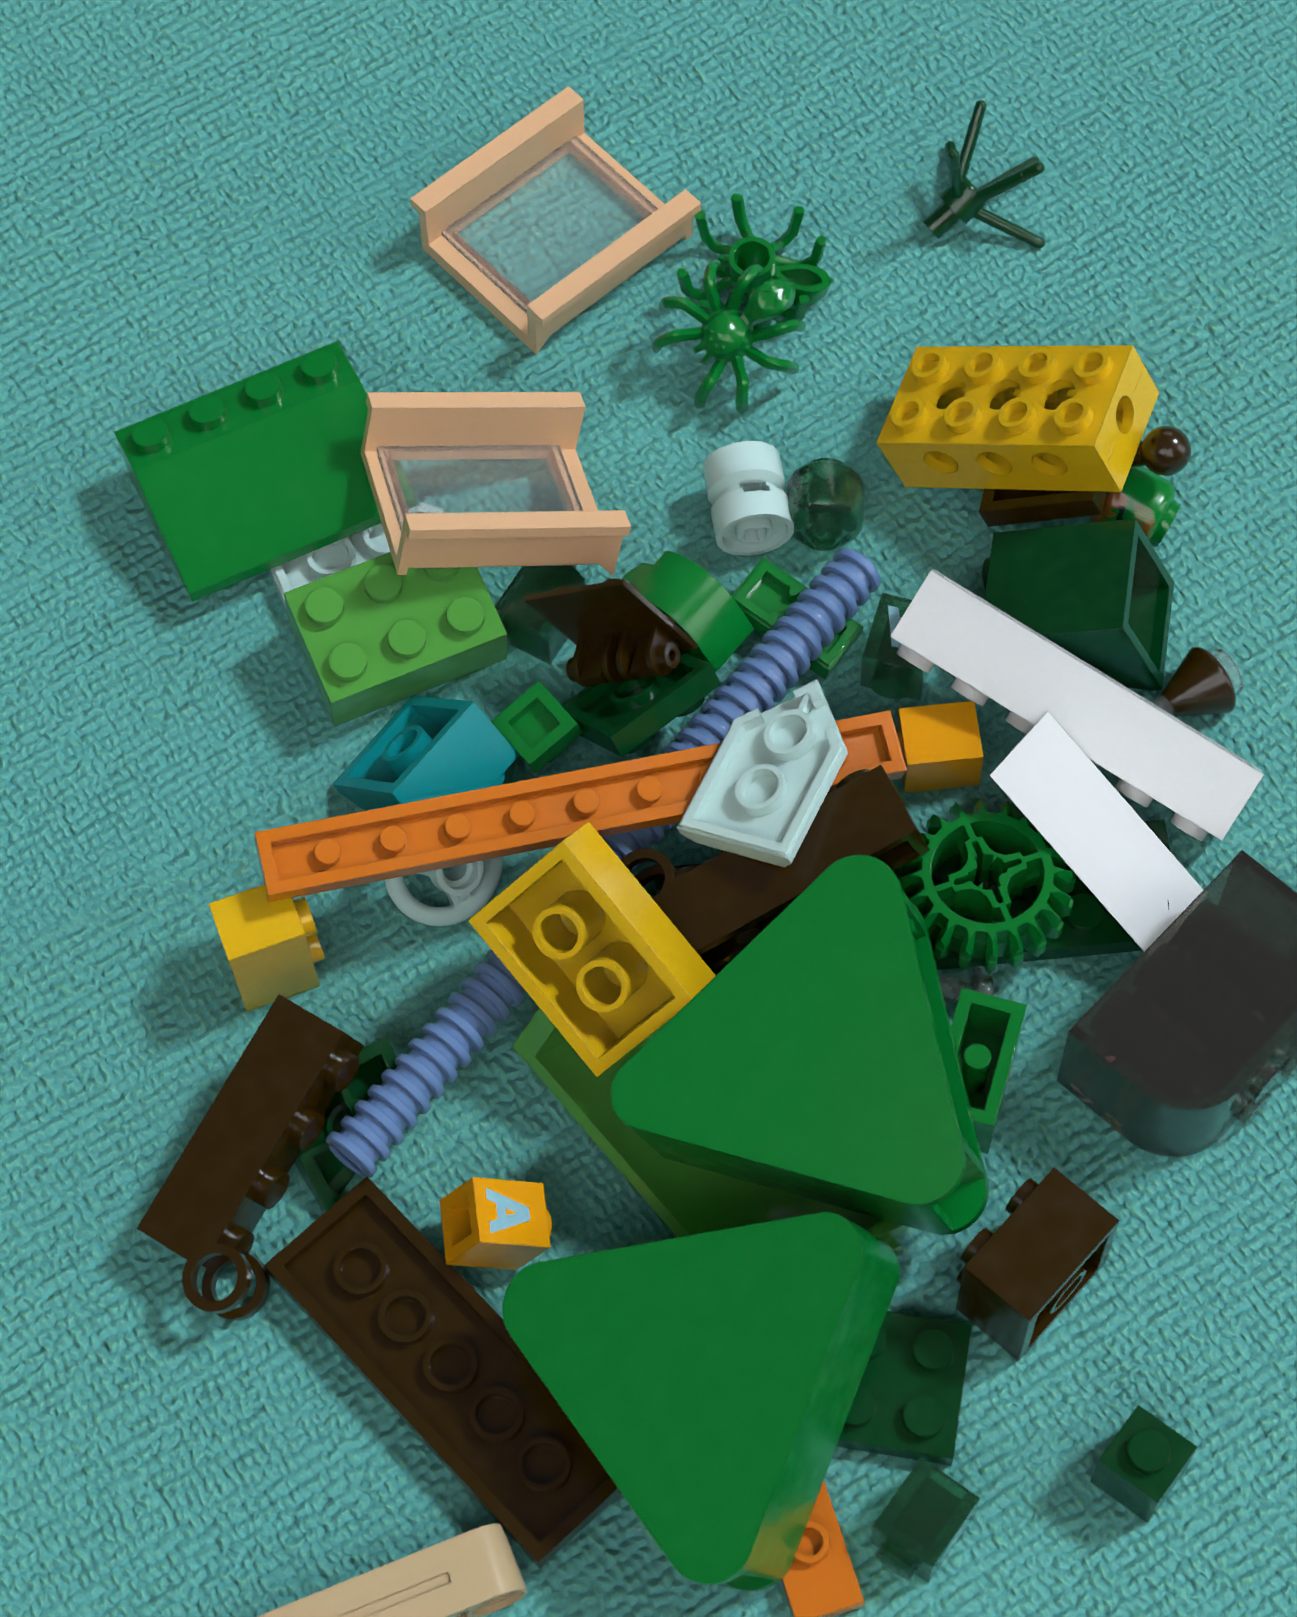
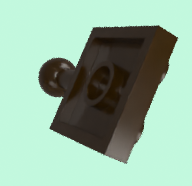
[979,426,1191,527]

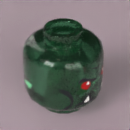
[785,458,865,551]

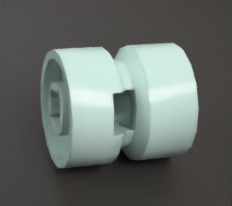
[703,441,794,556]

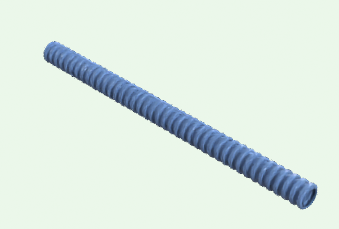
[326,548,881,1177]

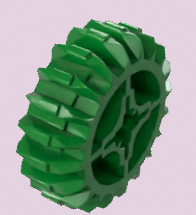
[898,798,1075,974]

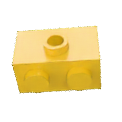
[209,884,325,1012]

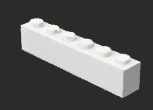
[890,569,1264,842]

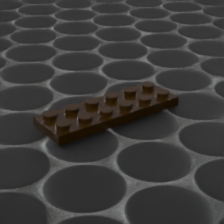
[264,1176,621,1569]

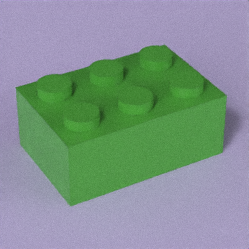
[284,552,507,727]

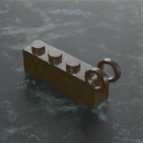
[621,765,930,971]
[137,994,364,1321]

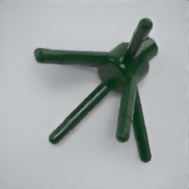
[923,100,1045,249]

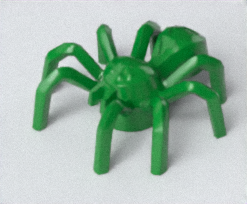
[676,193,831,330]
[652,259,806,414]

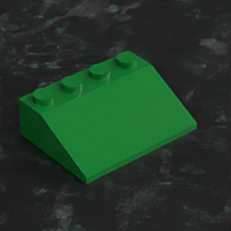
[114,341,418,602]

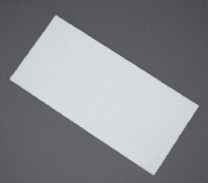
[990,711,1208,963]

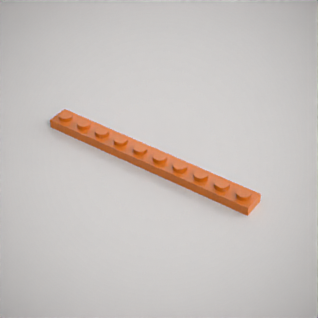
[254,710,907,903]

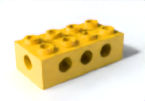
[876,345,1159,492]

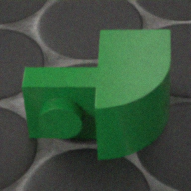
[622,551,754,672]

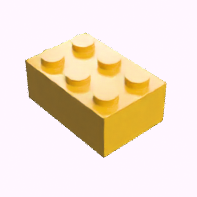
[468,821,716,1077]

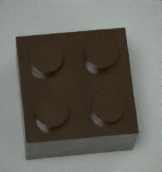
[956,1167,1120,1362]

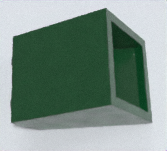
[982,518,1174,691]

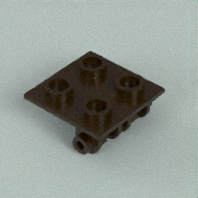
[524,578,698,687]

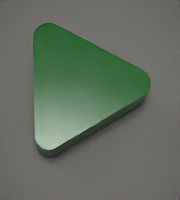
[611,855,989,1235]
[502,1211,900,1591]

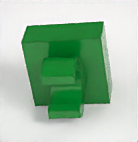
[491,681,583,773]

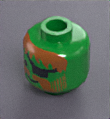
[1090,466,1181,547]

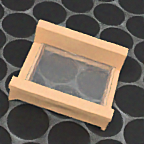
[410,86,701,355]
[361,392,631,576]

